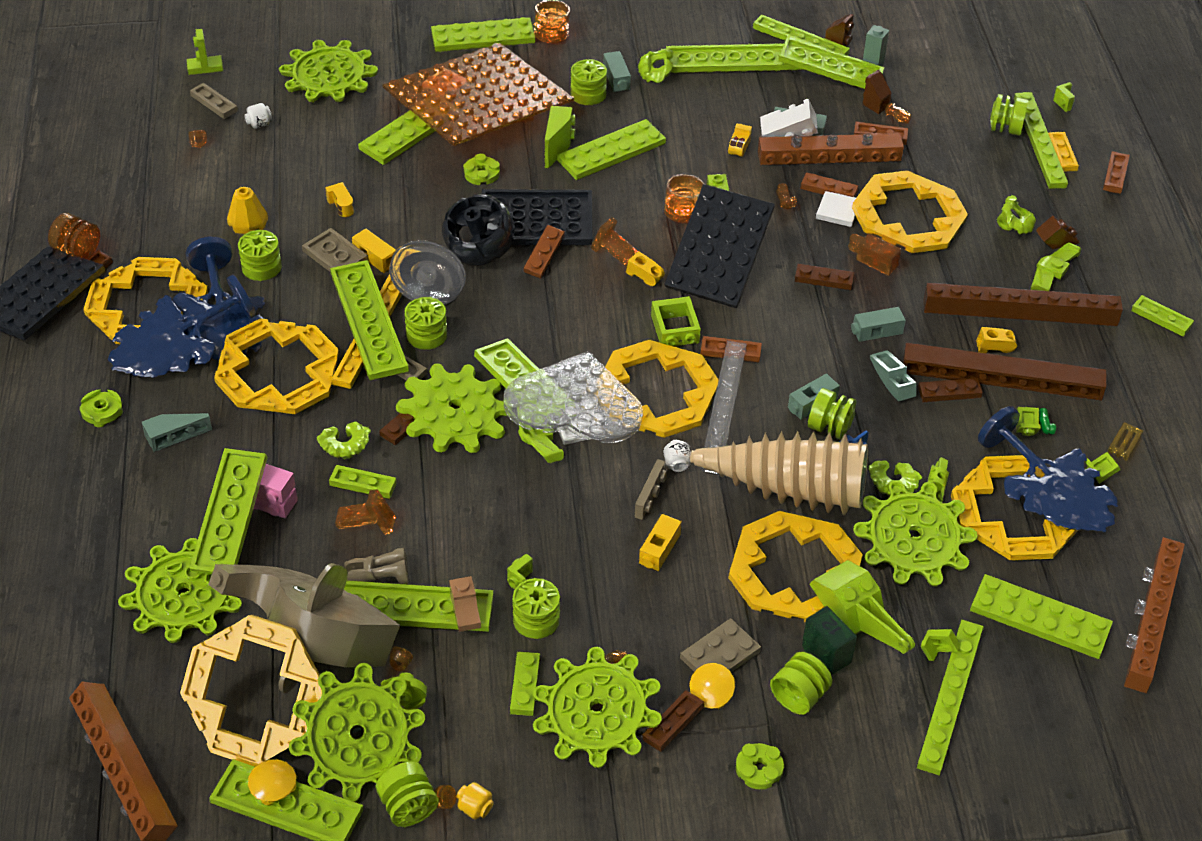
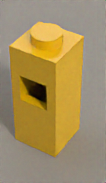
[352,229,397,273]
[639,514,682,571]

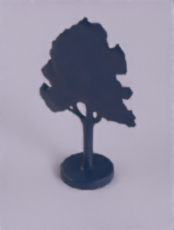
[172,236,265,361]
[108,274,257,378]
[978,406,1118,532]

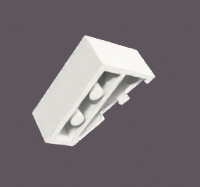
[760,98,818,137]

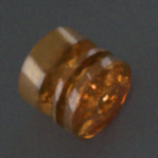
[534,0,570,43]
[664,174,704,223]
[48,212,100,259]

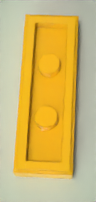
[1048,132,1079,172]

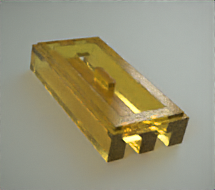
[1108,422,1143,461]

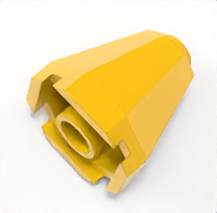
[227,187,268,234]

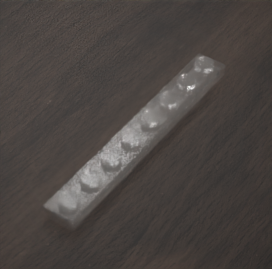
[700,340,747,474]

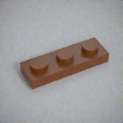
[854,122,908,145]
[1103,151,1130,194]
[801,172,858,198]
[524,225,565,279]
[701,336,762,362]

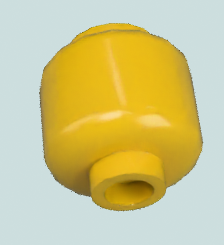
[456,783,494,819]

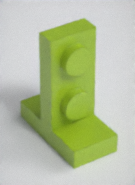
[187,29,223,75]

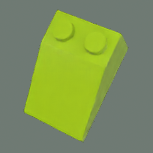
[545,106,575,168]

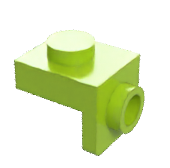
[1053,82,1075,112]
[1016,407,1041,436]
[1084,452,1120,484]
[507,554,533,589]
[921,629,961,661]

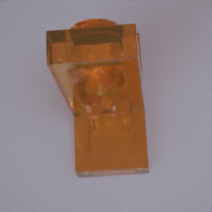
[591,217,638,267]
[335,489,396,534]

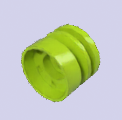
[571,59,607,105]
[990,94,1028,136]
[238,230,282,281]
[405,297,447,350]
[808,388,856,440]
[513,578,560,639]
[770,652,833,714]
[376,761,439,827]

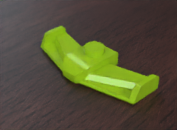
[1031,242,1081,291]
[516,404,564,463]

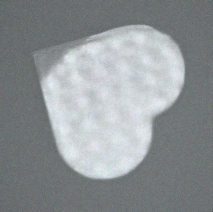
[503,351,643,443]

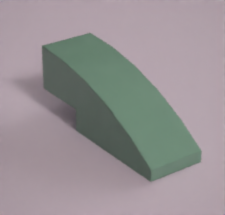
[870,350,916,401]

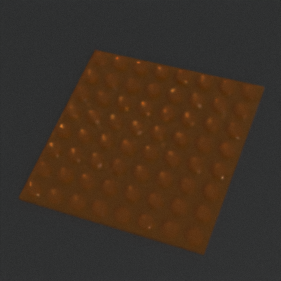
[383,43,574,146]

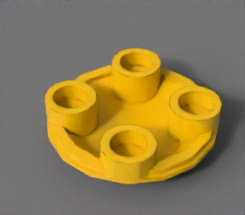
[689,663,735,709]
[248,760,297,805]

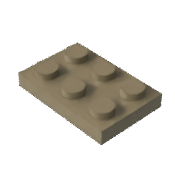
[302,228,368,272]
[680,618,761,673]

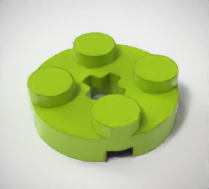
[464,153,500,185]
[80,389,123,427]
[381,673,427,710]
[736,743,784,789]

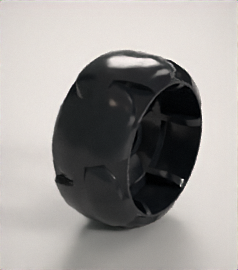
[442,194,515,265]

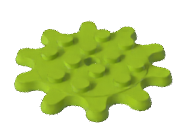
[279,40,378,102]
[396,364,513,453]
[853,480,977,587]
[118,538,242,643]
[533,647,662,768]
[289,663,425,802]

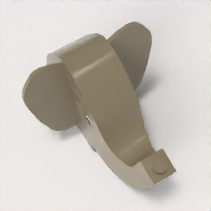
[208,563,400,693]

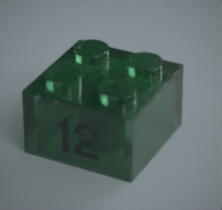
[802,606,857,675]

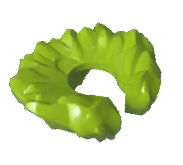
[638,48,673,83]
[1002,195,1036,234]
[317,422,371,460]
[868,460,922,497]

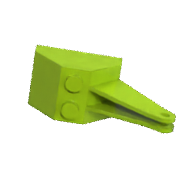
[810,560,915,654]

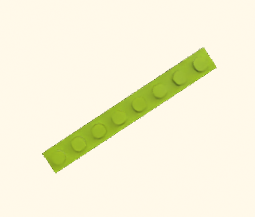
[1014,92,1068,189]
[917,620,983,776]

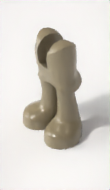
[344,548,409,585]

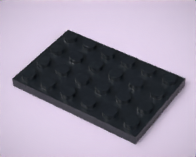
[664,184,775,308]
[481,189,593,245]
[0,246,105,340]

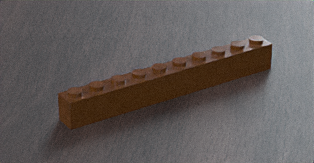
[924,283,1123,326]
[903,343,1106,401]

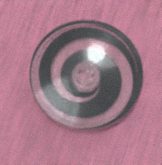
[389,240,466,305]

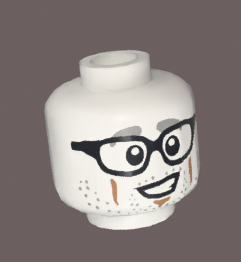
[244,103,272,129]
[663,440,691,472]

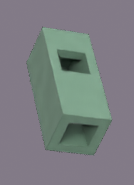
[863,25,889,67]
[603,51,631,92]
[851,307,906,342]
[788,373,840,420]

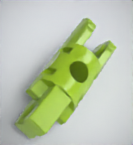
[928,457,949,503]

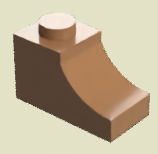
[449,576,481,632]

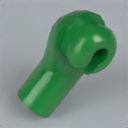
[1039,408,1056,435]

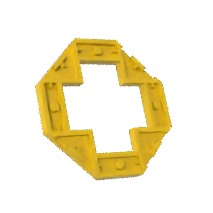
[852,171,968,253]
[84,257,208,344]
[214,319,339,414]
[593,340,720,438]
[951,455,1078,560]
[729,511,863,624]
[180,615,322,767]

